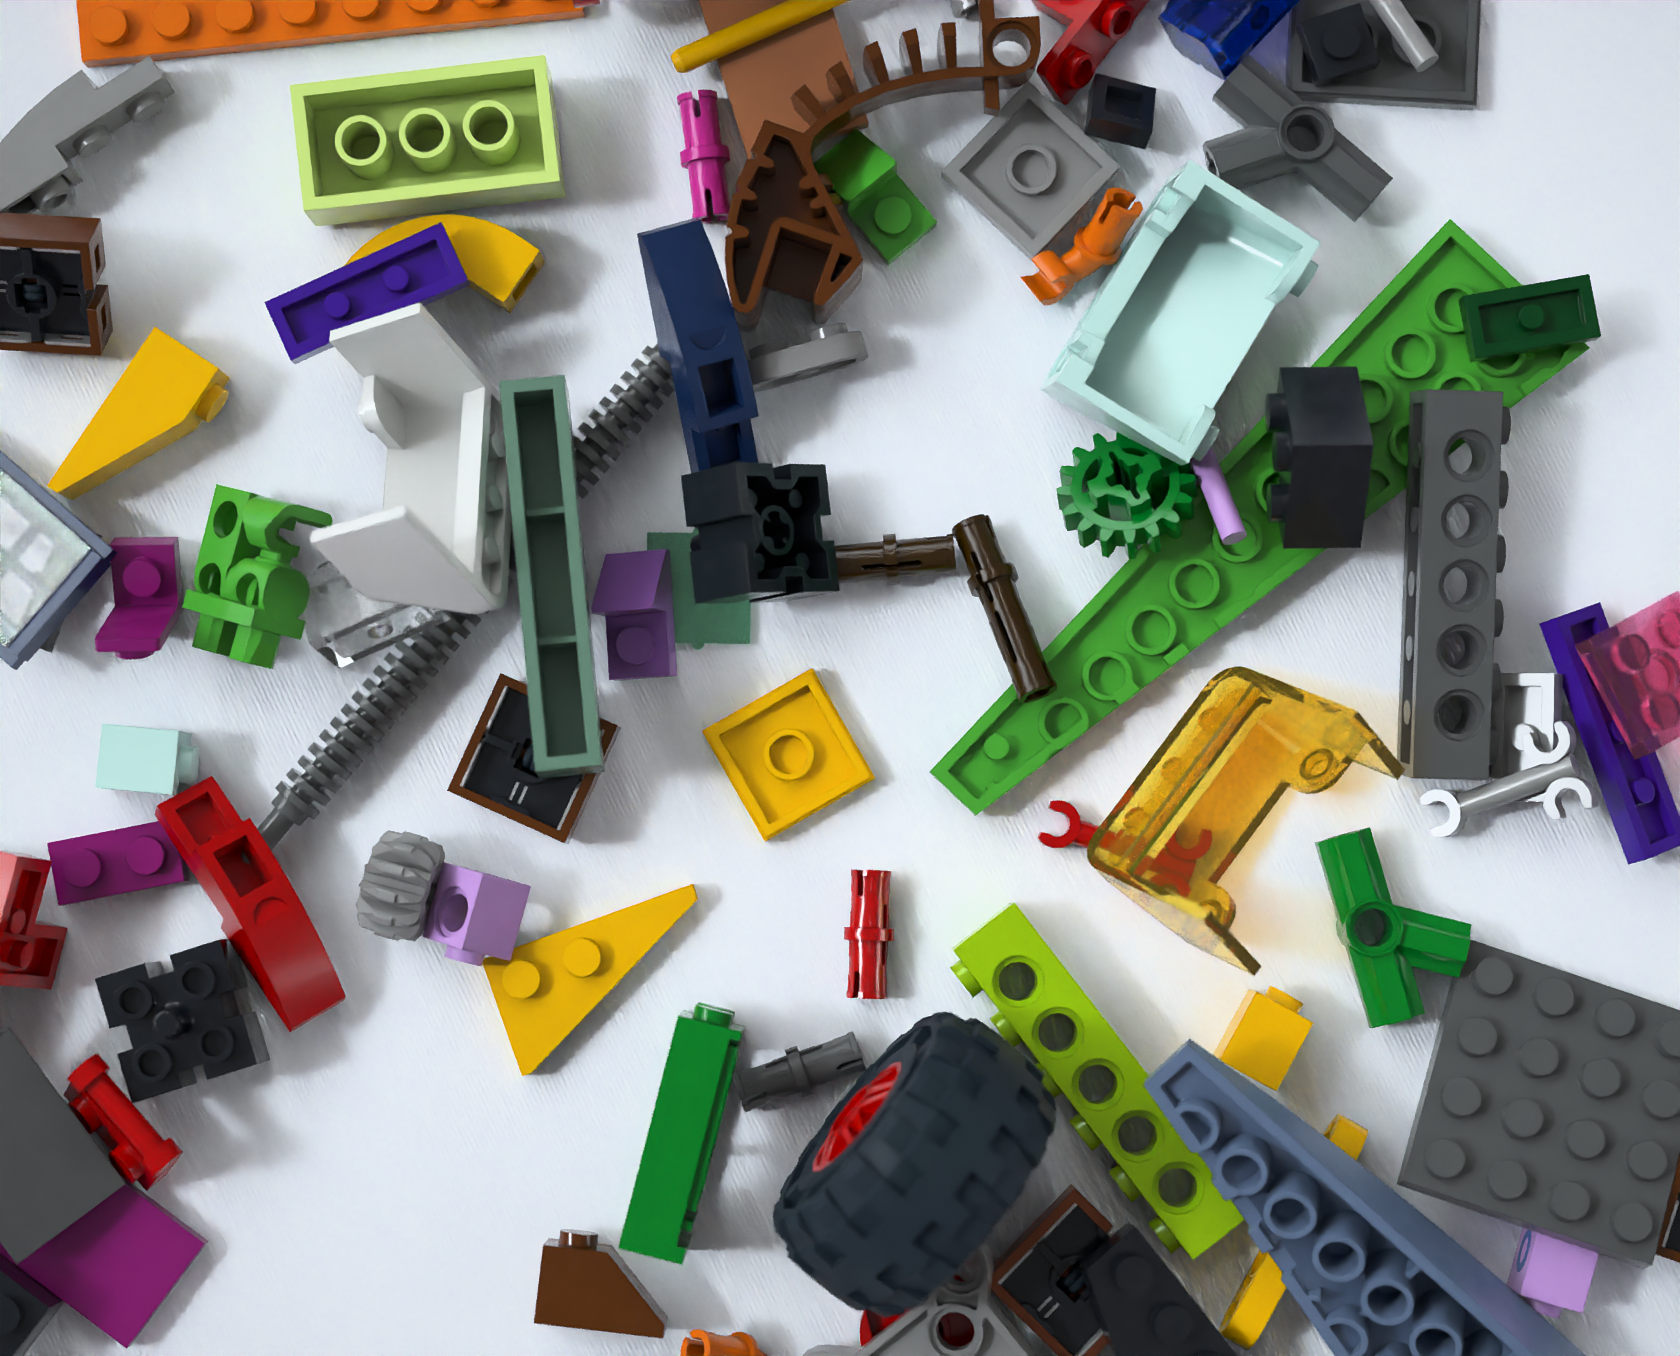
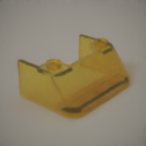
[1087,666,1405,976]

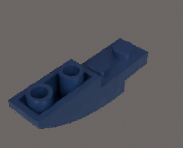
[637,218,759,473]

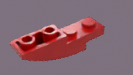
[154,776,346,1032]

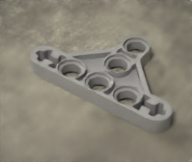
[803,1242,1038,1356]

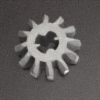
[356,830,445,942]

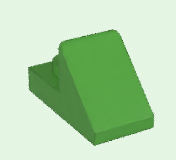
[813,129,937,266]

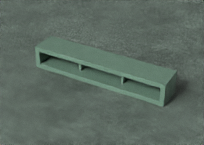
[499,375,605,779]

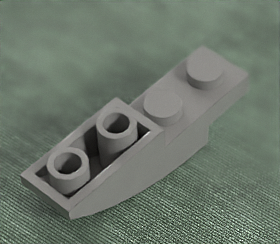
[0,56,175,214]

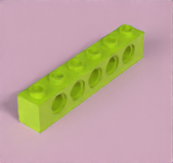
[950,902,1245,1260]

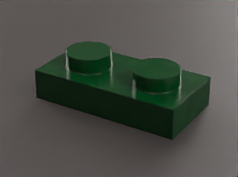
[1458,274,1601,363]

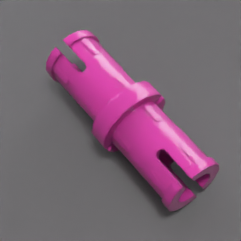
[677,90,730,223]

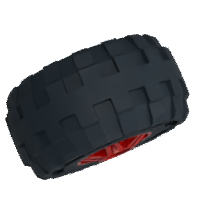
[773,1012,1057,1317]

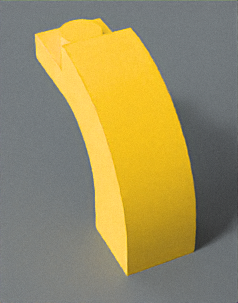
[344,214,545,314]

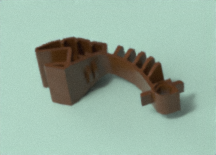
[725,0,1041,332]

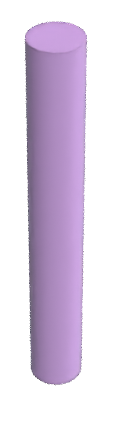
[1190,446,1247,545]

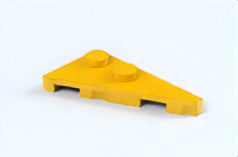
[482,884,698,1076]

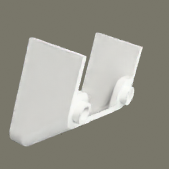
[310,303,512,615]

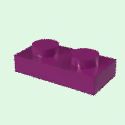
[47,821,189,906]

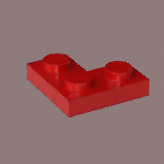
[0,850,68,990]

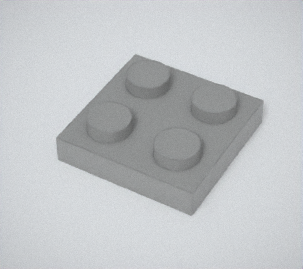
[941,81,1120,261]

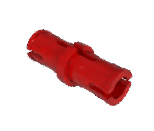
[844,869,894,999]

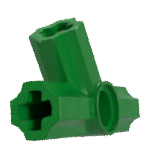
[1314,827,1471,1028]

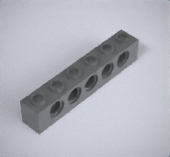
[1396,389,1511,780]

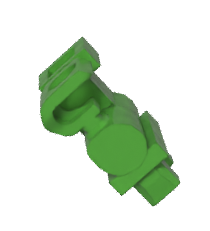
[182,484,333,669]

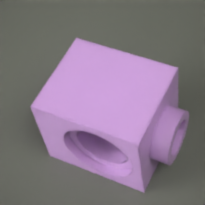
[422,862,531,966]

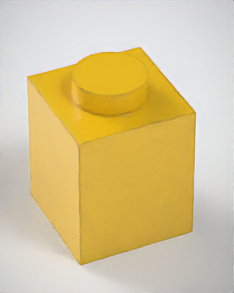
[1213,985,1313,1091]

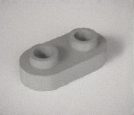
[747,323,869,392]

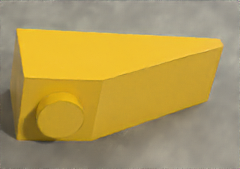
[47,327,230,500]

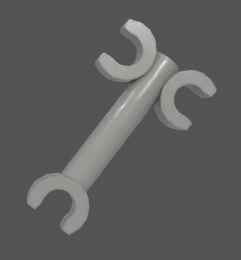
[1419,721,1598,838]

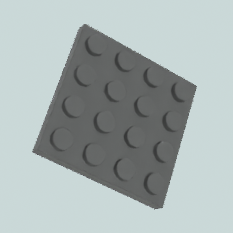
[1396,940,1680,1269]

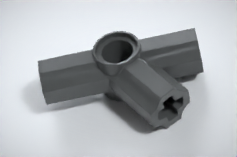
[1202,55,1393,222]

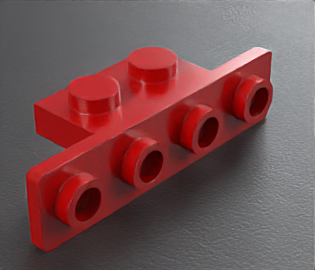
[1031,0,1150,105]

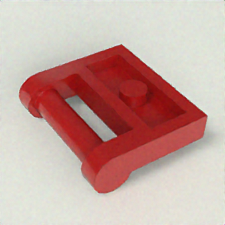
[63,1053,183,1191]

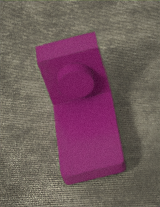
[95,537,184,660]

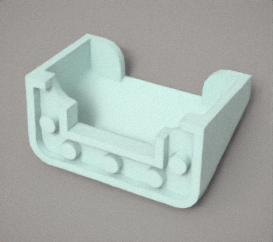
[1040,160,1321,465]

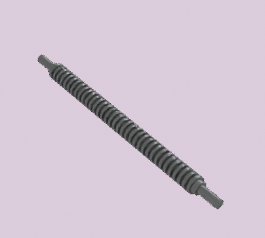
[241,343,675,864]

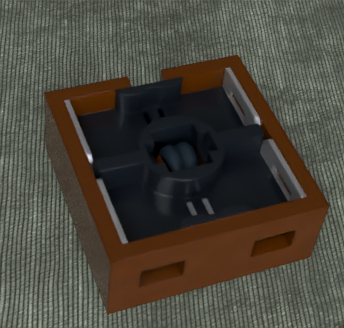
[0,212,113,356]
[447,673,621,844]

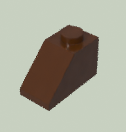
[533,1229,668,1339]

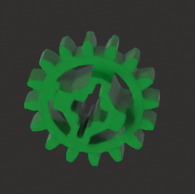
[1056,432,1197,559]

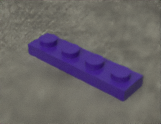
[1539,602,1680,865]

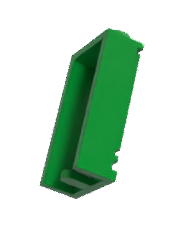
[618,1002,745,1265]

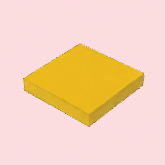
[702,668,875,842]

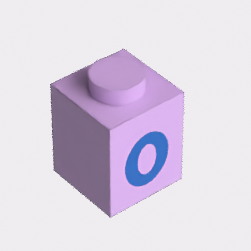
[1506,1228,1599,1319]

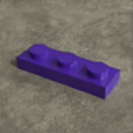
[264,222,471,365]

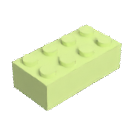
[290,55,566,227]

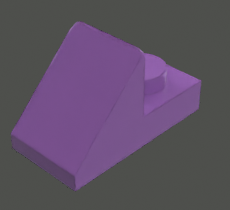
[591,549,677,681]

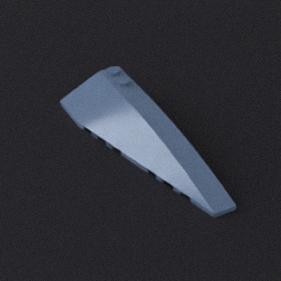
[1144,1038,1586,1356]

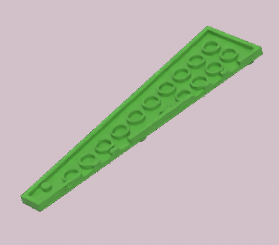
[929,219,1590,816]

